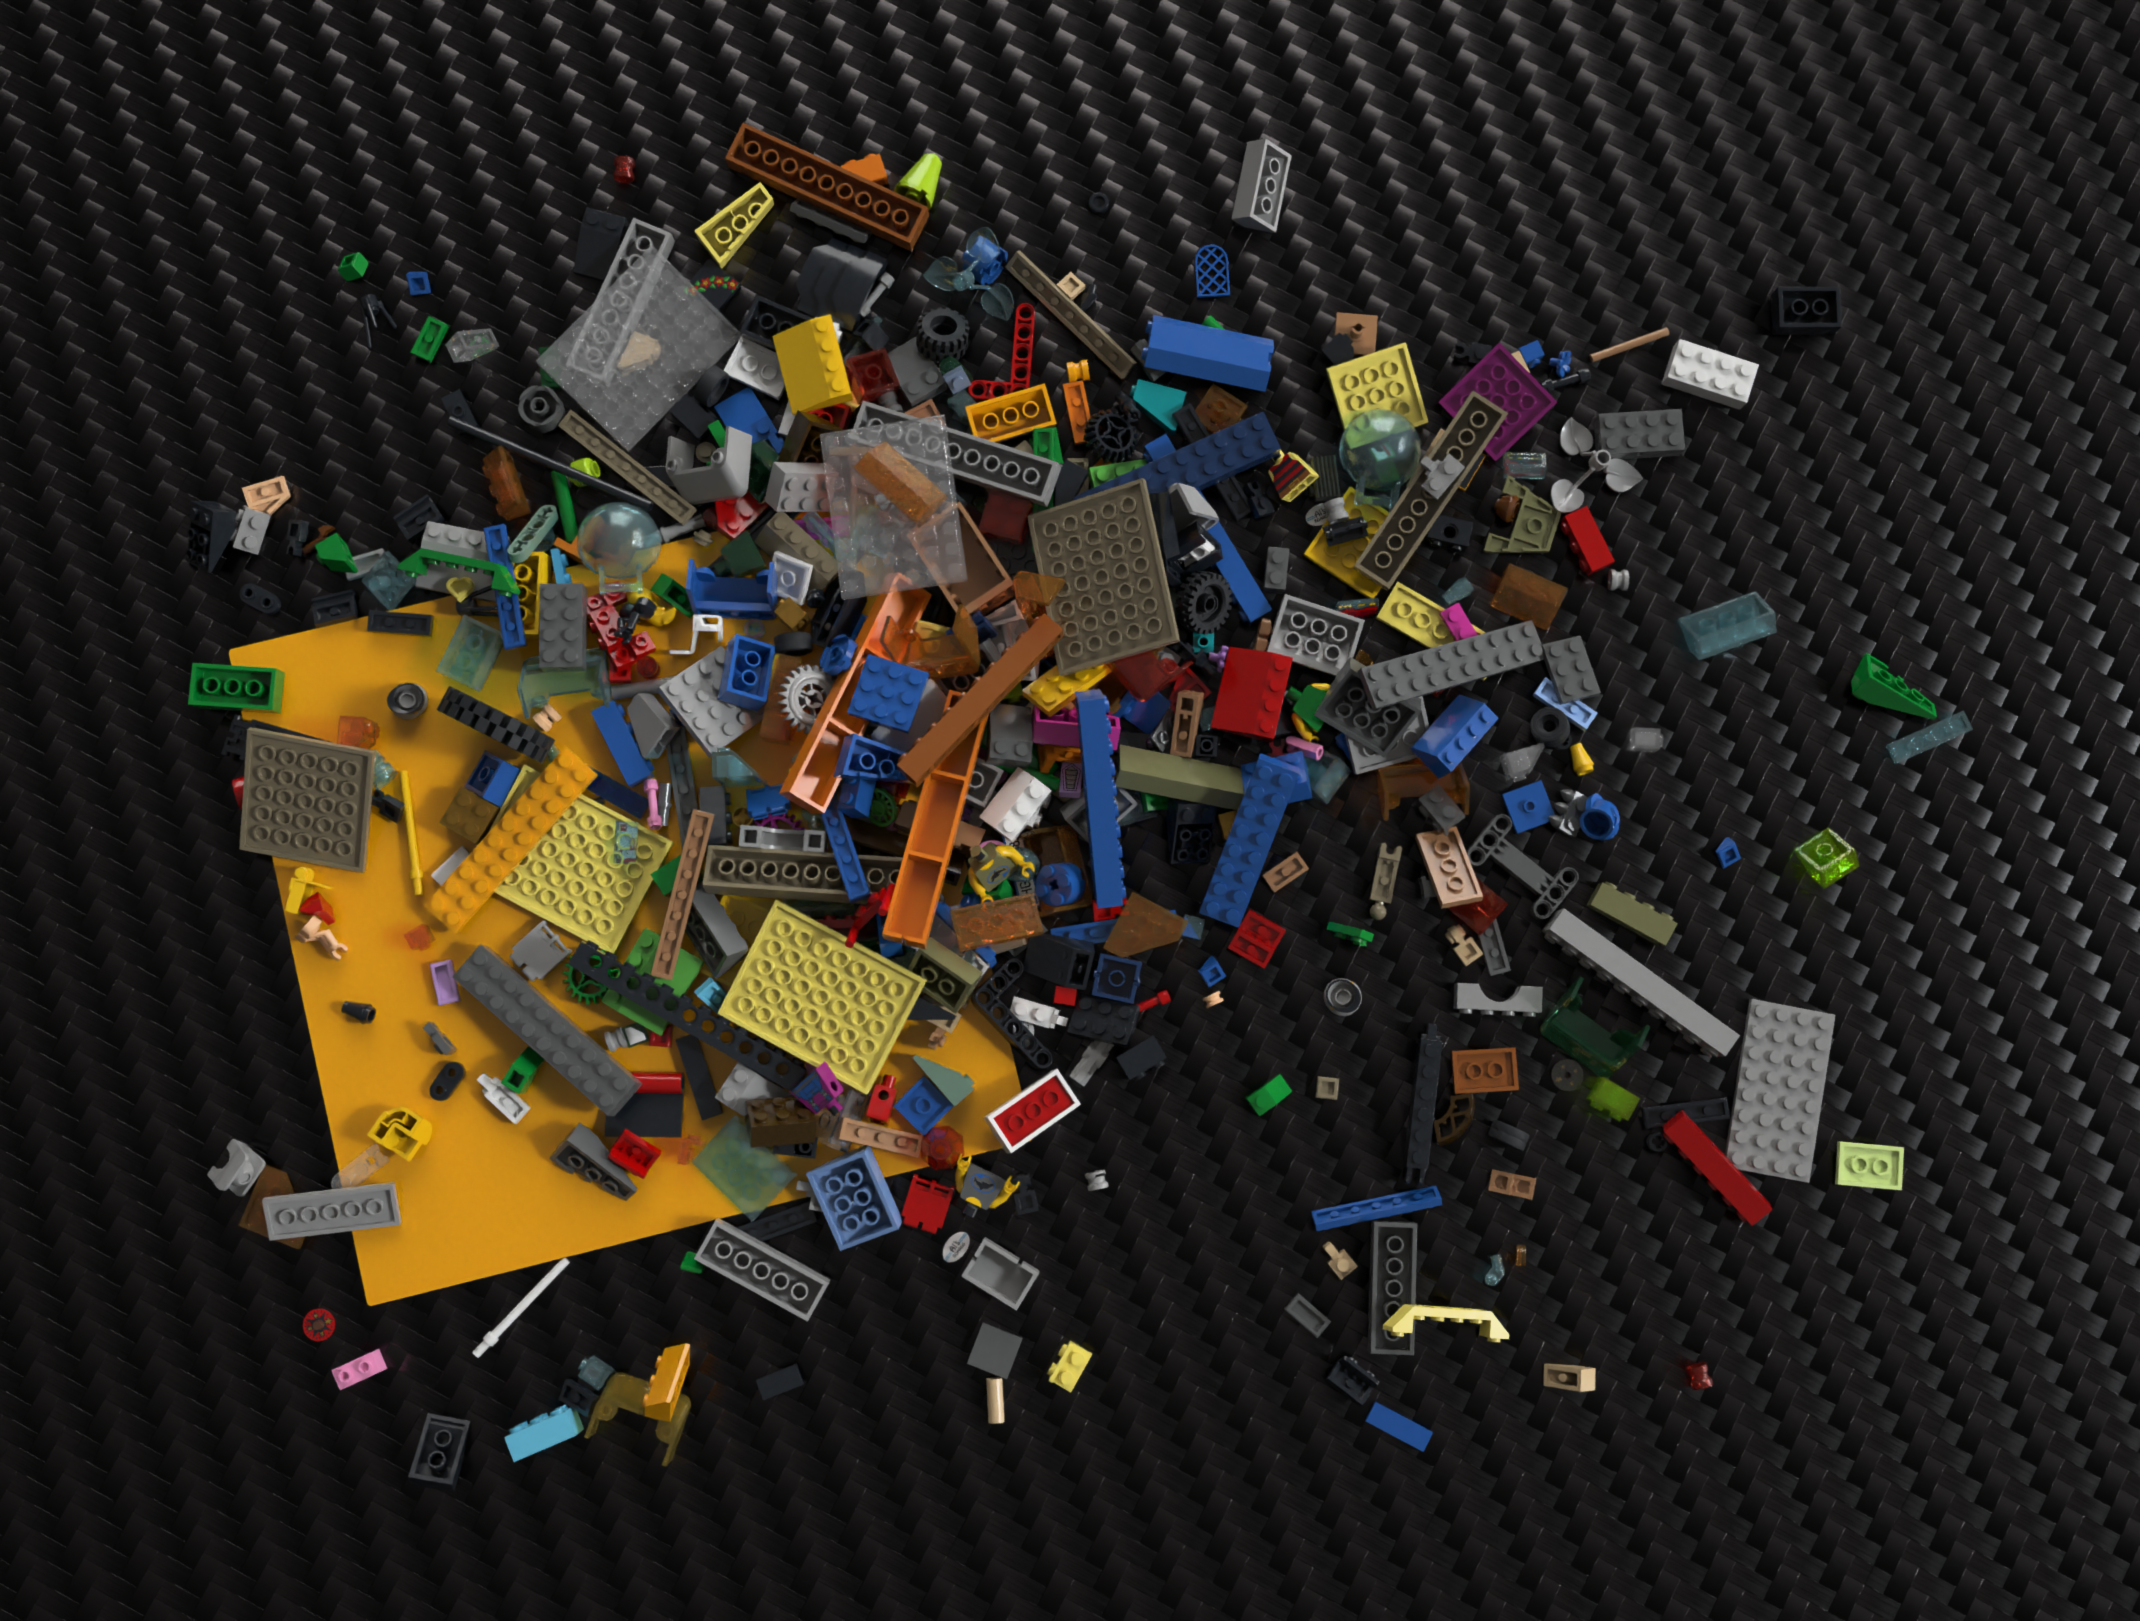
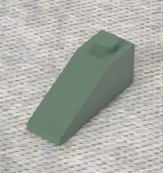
[913,1055,974,1107]

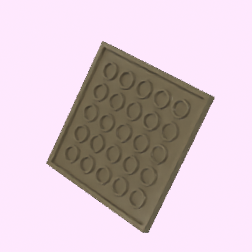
[239,727,376,873]

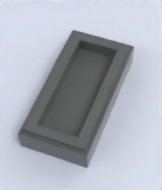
[1284,1293,1331,1338]

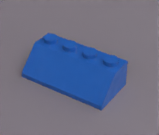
[1410,694,1498,779]

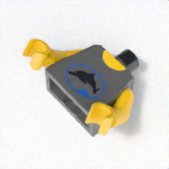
[955,1154,1020,1218]

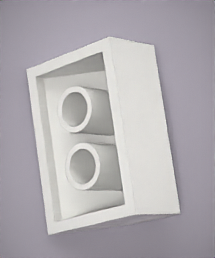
[979,767,1052,843]

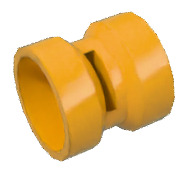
[1066,360,1090,383]

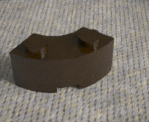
[1433,1092,1475,1146]

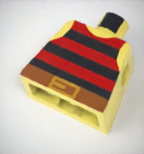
[1268,450,1319,502]

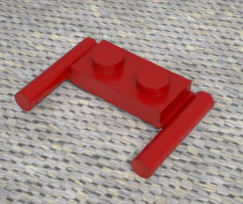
[845,884,895,948]

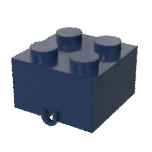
[1091,953,1142,1004]

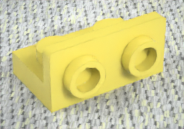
[1047,1341,1092,1392]

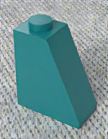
[1130,379,1186,436]

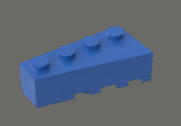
[834,734,924,784]

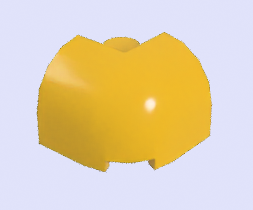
[367,1106,432,1162]

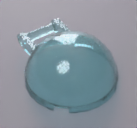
[1340,409,1421,510]
[577,502,661,595]

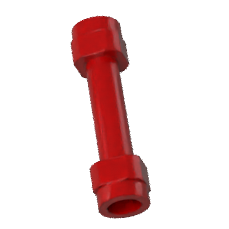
[1136,990,1171,1012]

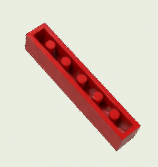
[1663,1110,1772,1226]

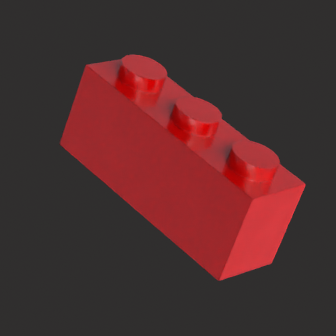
[1560,506,1615,576]

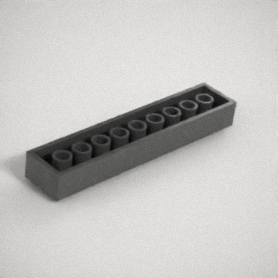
[453,944,643,1117]

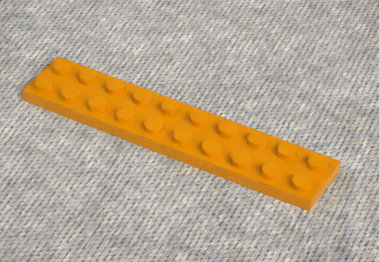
[424,747,598,934]

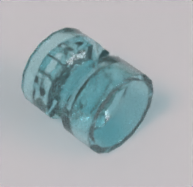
[373,749,397,789]

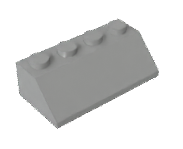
[1232,139,1292,233]

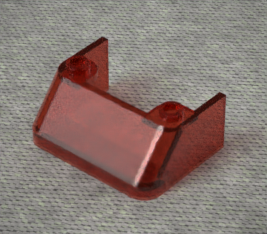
[1106,651,1193,702]

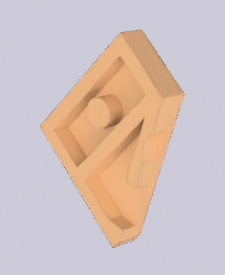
[242,476,291,515]

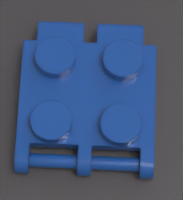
[746,781,791,820]

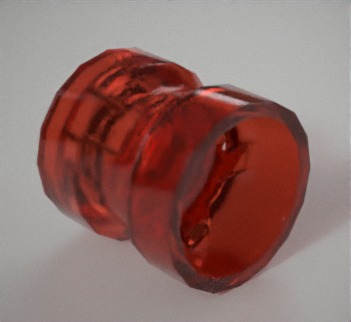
[613,156,635,183]
[636,656,661,680]
[1685,1362,1713,1390]

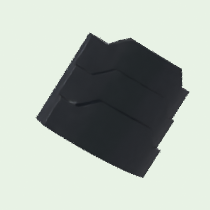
[796,237,888,335]

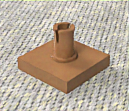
[1334,312,1378,357]

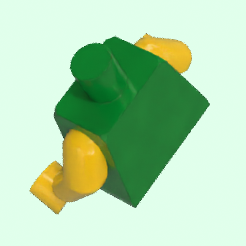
[1285,683,1331,742]

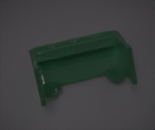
[1540,976,1650,1078]

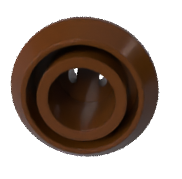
[1494,495,1520,523]

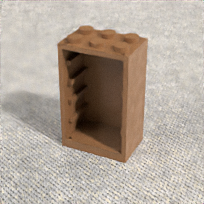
[907,501,1019,620]

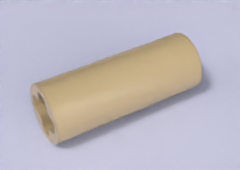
[986,1377,1004,1424]

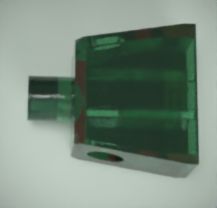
[714,530,768,578]

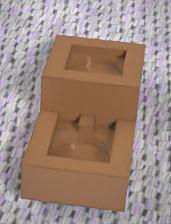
[1488,1169,1536,1200]

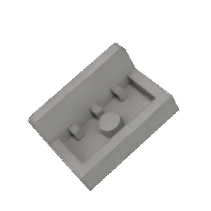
[230,505,271,555]

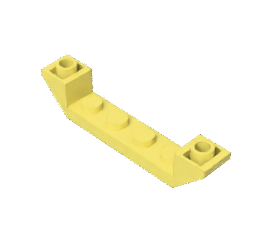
[1383,1304,1509,1342]

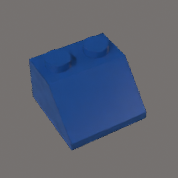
[464,750,521,807]

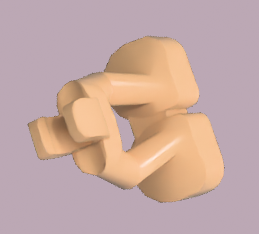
[294,915,348,961]

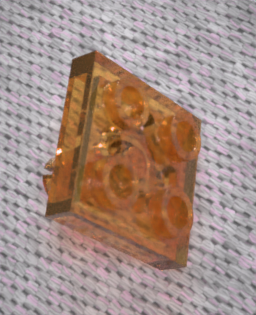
[1195,383,1248,434]

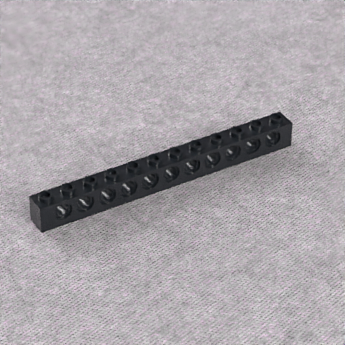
[568,940,807,1091]

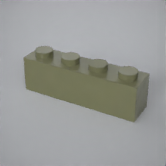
[1586,882,1678,947]

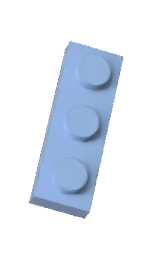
[1532,677,1597,731]

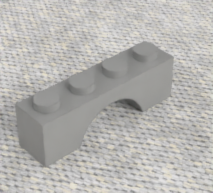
[739,825,828,853]
[1453,983,1543,1017]

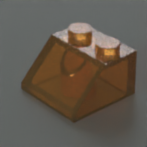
[337,716,380,749]

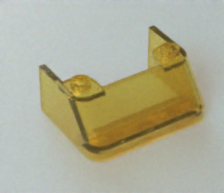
[584,1373,691,1466]

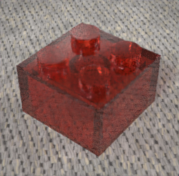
[844,348,900,406]
[978,490,1033,545]

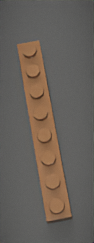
[651,809,715,980]

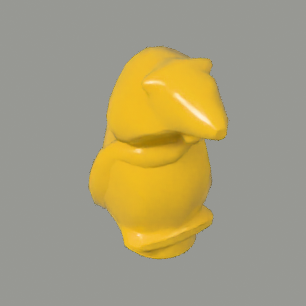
[625,581,676,627]

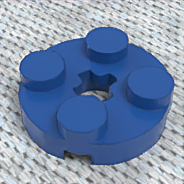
[820,634,857,676]

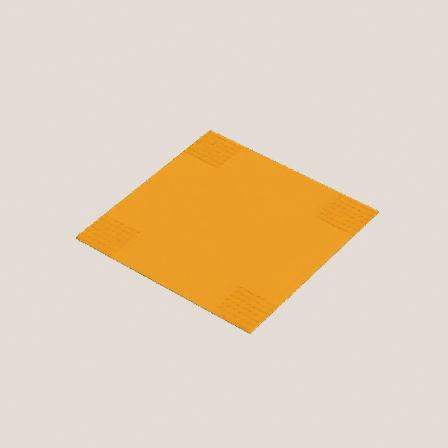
[229,494,1032,1306]

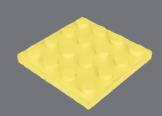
[1326,342,1428,449]

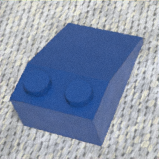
[714,386,780,456]

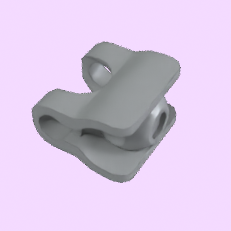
[207,1139,266,1197]

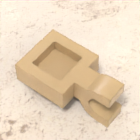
[1322,1241,1358,1280]

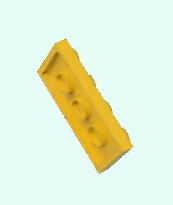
[1022,662,1114,717]

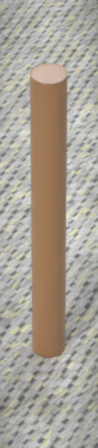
[1589,327,1669,362]

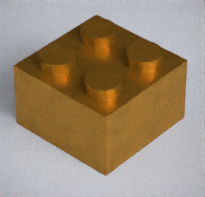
[439,786,501,844]

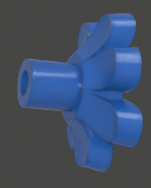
[1549,351,1571,378]

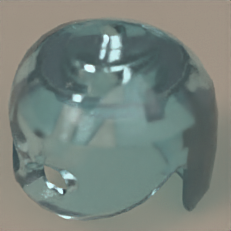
[1007,846,1040,882]

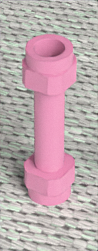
[644,779,662,830]

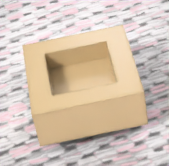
[1056,272,1085,300]

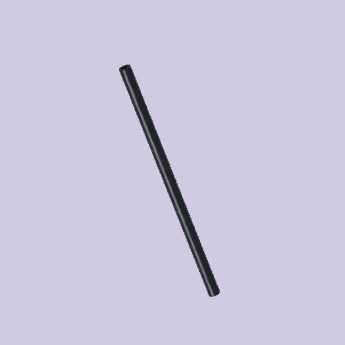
[447,416,653,511]

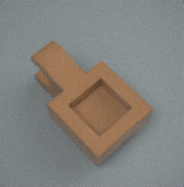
[928,1027,947,1050]

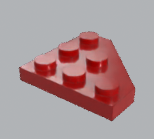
[714,482,771,543]

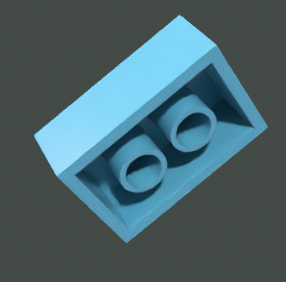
[504,1404,584,1462]

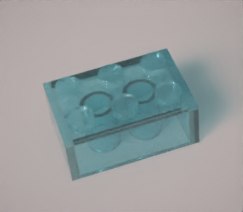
[436,615,504,692]

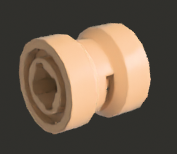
[532,703,562,732]

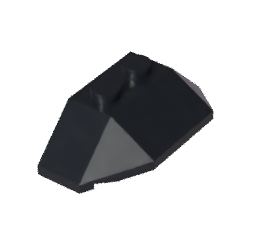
[811,568,867,648]

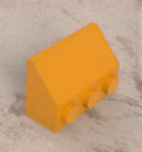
[642,1343,690,1422]

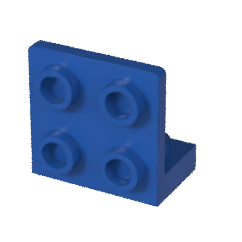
[1111,678,1172,734]

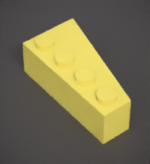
[695,182,774,268]

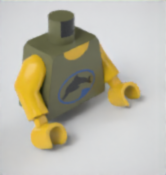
[968,842,1035,909]

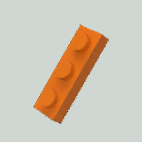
[1063,380,1091,445]

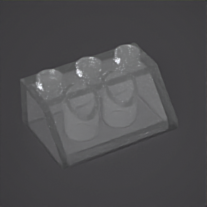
[814,1079,872,1153]

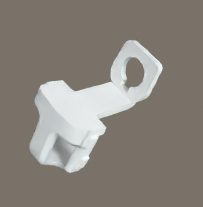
[669,614,723,654]

